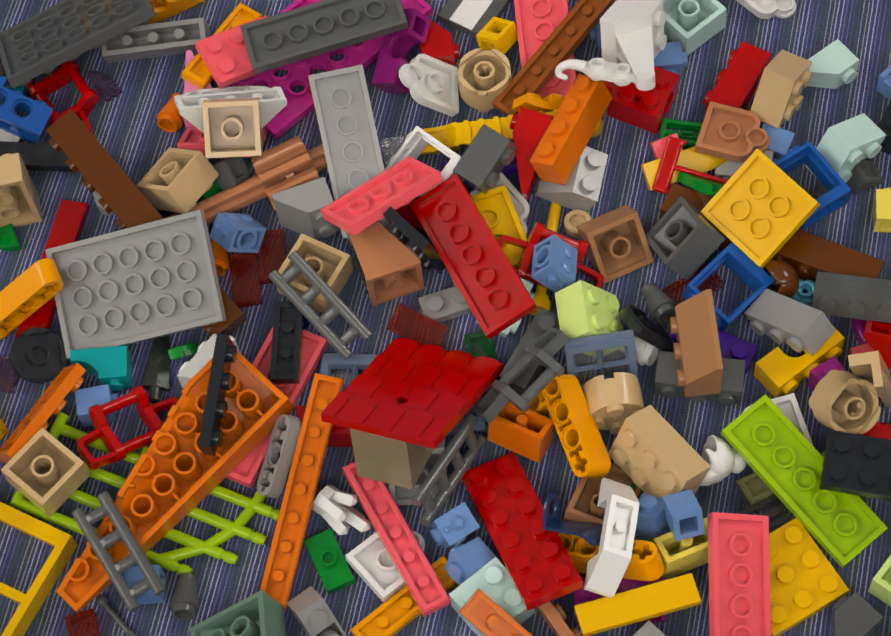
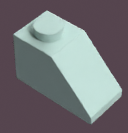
[808,39,859,89]

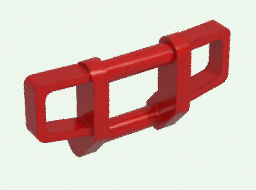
[26,60,99,134]
[498,222,604,289]
[76,385,178,470]

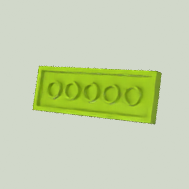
[720,394,888,568]

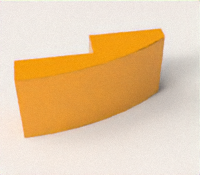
[511,93,565,112]

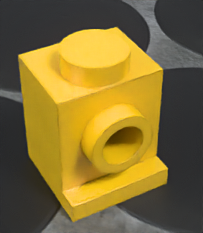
[476,17,518,54]

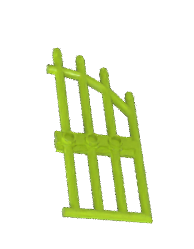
[9,412,280,575]

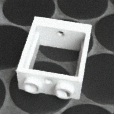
[385,126,463,197]

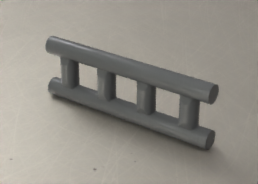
[268,250,373,360]
[410,414,487,527]
[72,491,166,613]

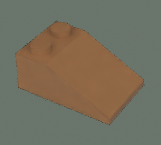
[563,462,642,525]

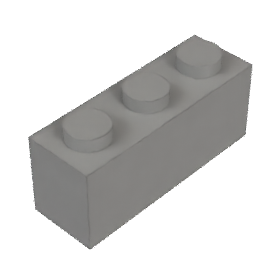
[744,288,836,356]

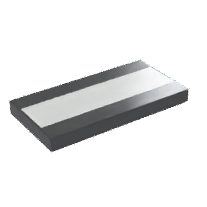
[437,0,512,39]

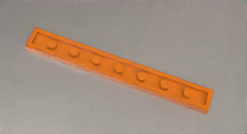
[260,373,344,610]

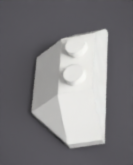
[174,85,287,133]

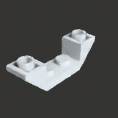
[584,478,640,598]

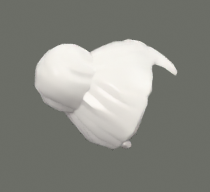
[700,435,747,486]

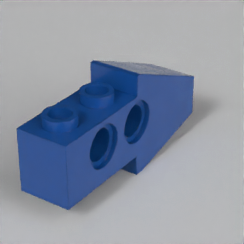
[0,76,53,143]

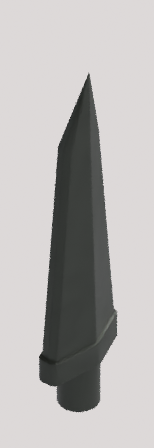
[142,335,171,404]

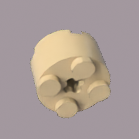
[458,48,512,113]
[808,370,881,435]
[582,372,645,434]

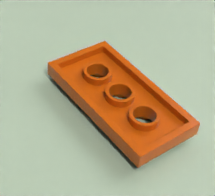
[0,363,86,463]

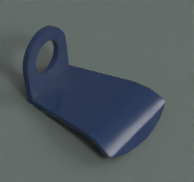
[543,492,603,546]

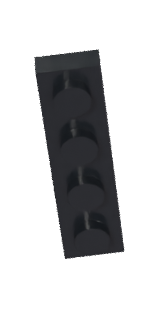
[198,334,237,456]

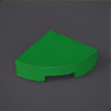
[0,223,22,252]
[168,342,198,360]

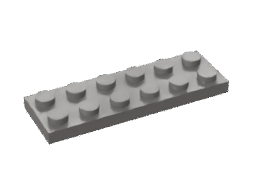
[308,64,389,239]

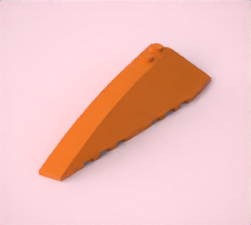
[56,351,294,613]

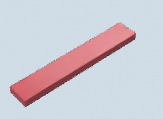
[342,462,451,617]

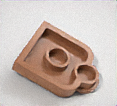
[695,101,770,162]

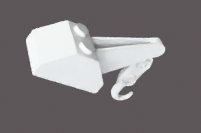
[554,0,667,91]

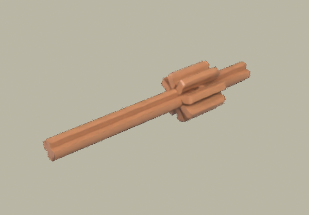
[164,136,327,225]

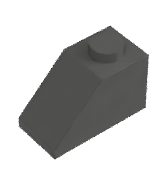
[831,592,883,636]

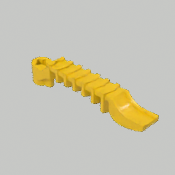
[420,109,604,155]

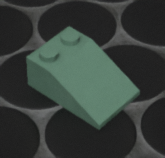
[190,590,286,636]

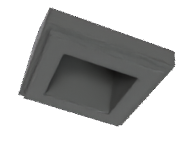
[212,157,251,190]
[846,159,884,193]

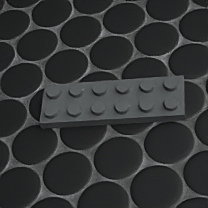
[240,0,409,75]

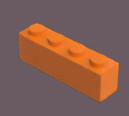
[530,74,612,185]

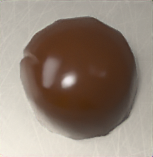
[763,259,799,298]

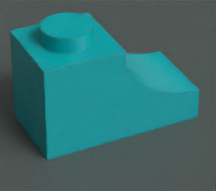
[70,345,132,392]

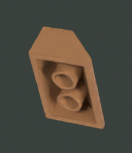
[670,289,723,397]

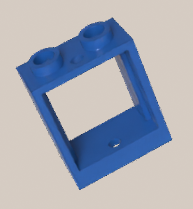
[772,141,851,231]
[682,242,774,332]

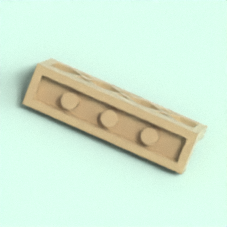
[848,351,891,408]

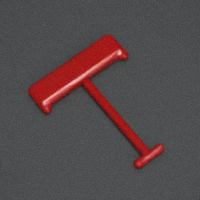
[652,136,734,195]

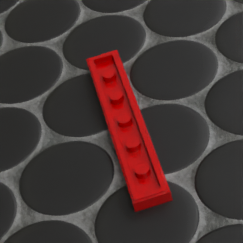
[14,199,89,341]

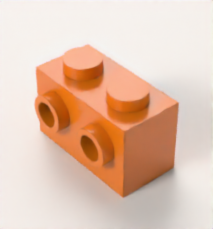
[487,402,554,463]

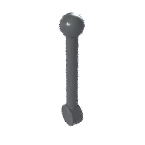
[97,595,136,636]

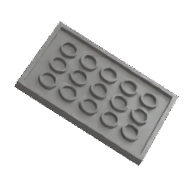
[45,210,227,359]

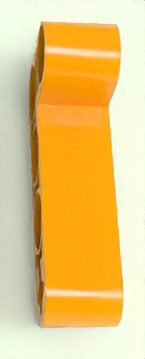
[0,258,64,340]
[529,374,611,478]
[557,532,665,581]

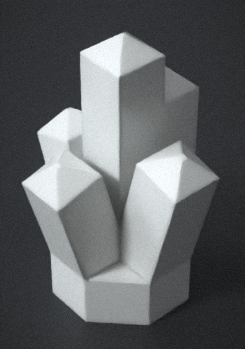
[313,485,371,535]

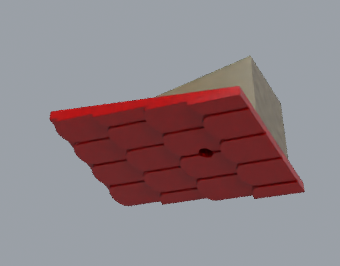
[321,338,504,490]

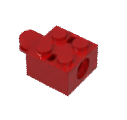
[603,66,680,134]

